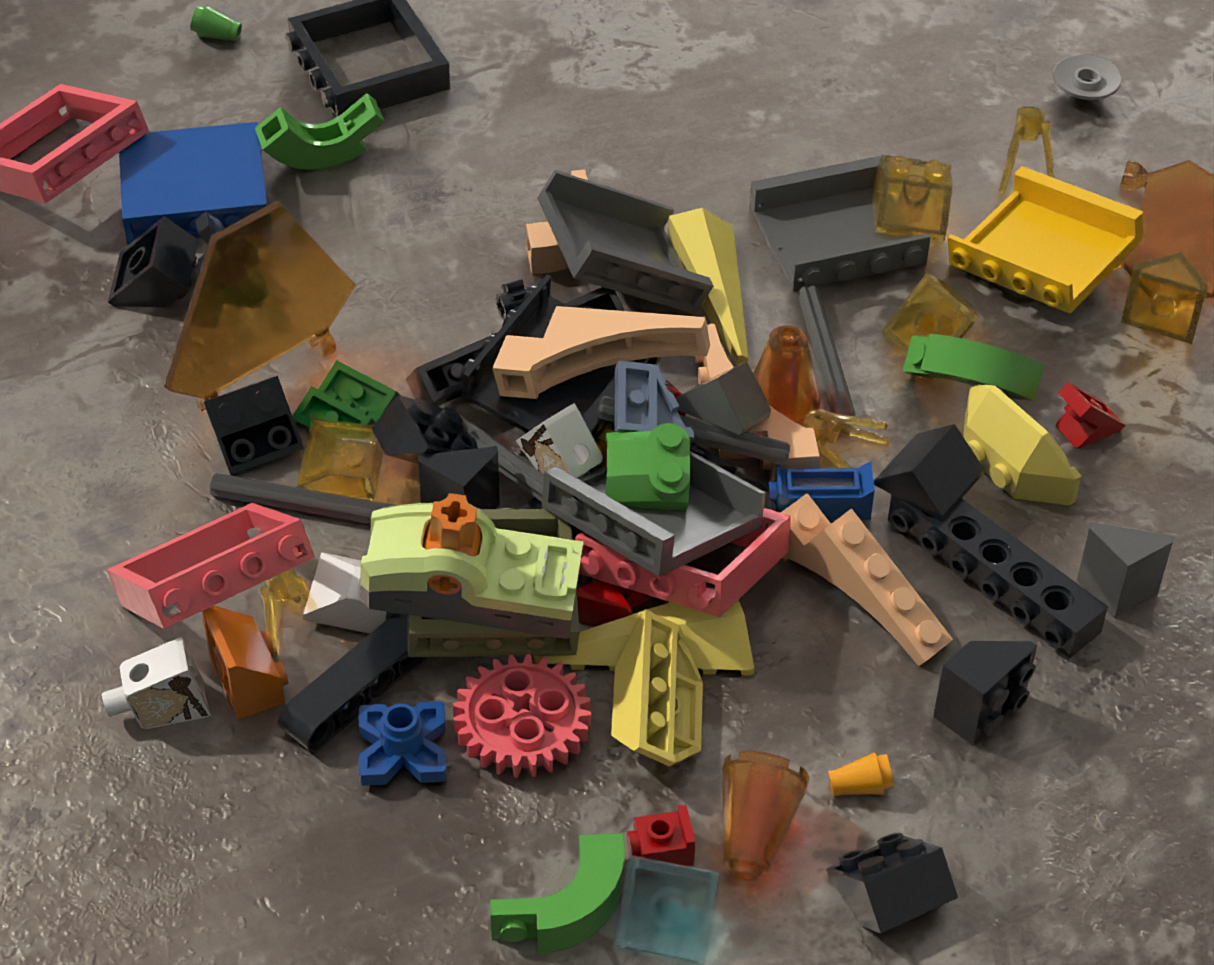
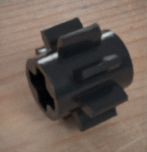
[496,279,532,321]

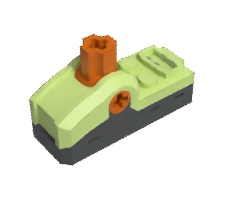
[360,493,583,639]

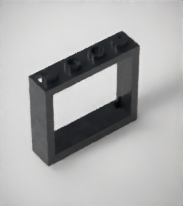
[285,0,450,118]

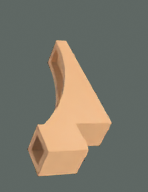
[493,306,711,399]
[693,324,820,481]
[768,493,953,666]

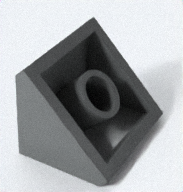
[675,361,771,435]
[1077,522,1173,618]

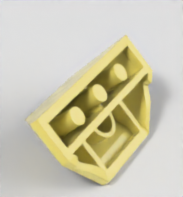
[963,384,1082,506]
[611,609,703,767]

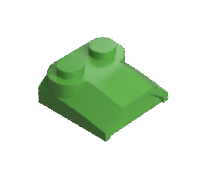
[606,423,690,511]

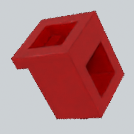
[627,805,696,874]

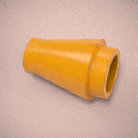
[828,752,894,797]

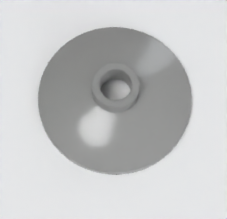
[1054,55,1121,100]

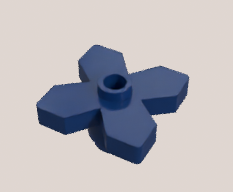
[359,701,447,786]

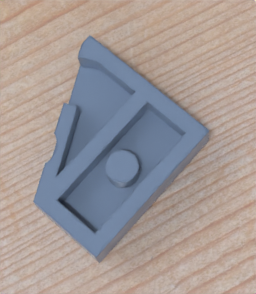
[615,360,694,445]

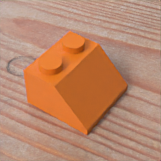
[201,606,289,720]

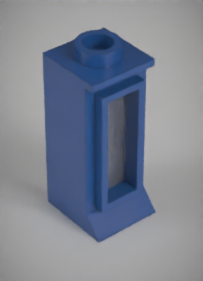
[767,461,875,520]

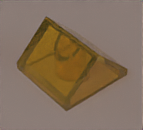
[1121,252,1208,344]

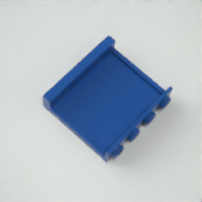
[119,122,270,245]

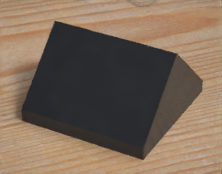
[874,424,984,521]
[417,446,500,509]

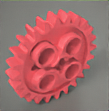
[453,654,591,778]

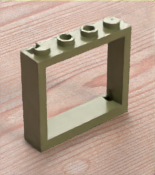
[407,508,580,657]

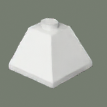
[303,552,390,633]

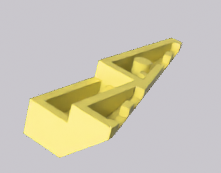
[668,208,749,366]
[532,588,755,676]

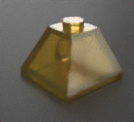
[881,273,979,354]
[296,418,384,500]

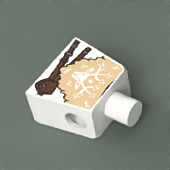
[516,403,603,478]
[102,637,211,729]

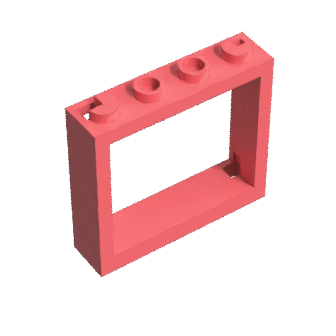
[0,84,149,204]
[107,503,315,629]
[575,508,791,617]

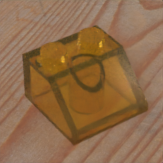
[872,154,953,241]

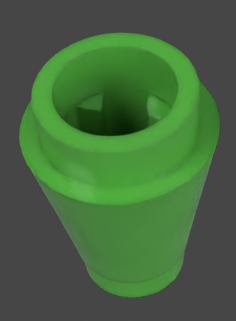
[190,5,242,42]

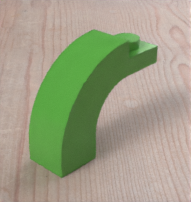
[254,93,385,170]
[903,334,1044,401]
[490,833,625,954]

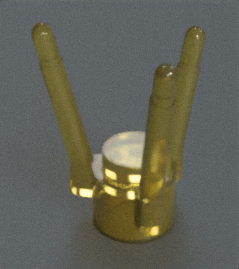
[999,106,1055,193]
[802,408,890,468]
[259,568,310,657]

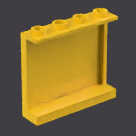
[947,166,1143,314]

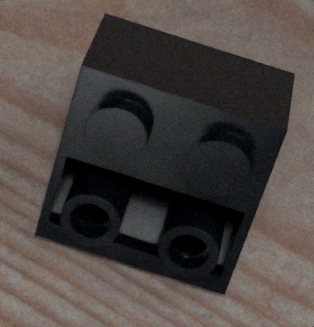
[202,376,304,475]
[371,395,478,464]
[933,641,1037,746]
[826,833,958,933]

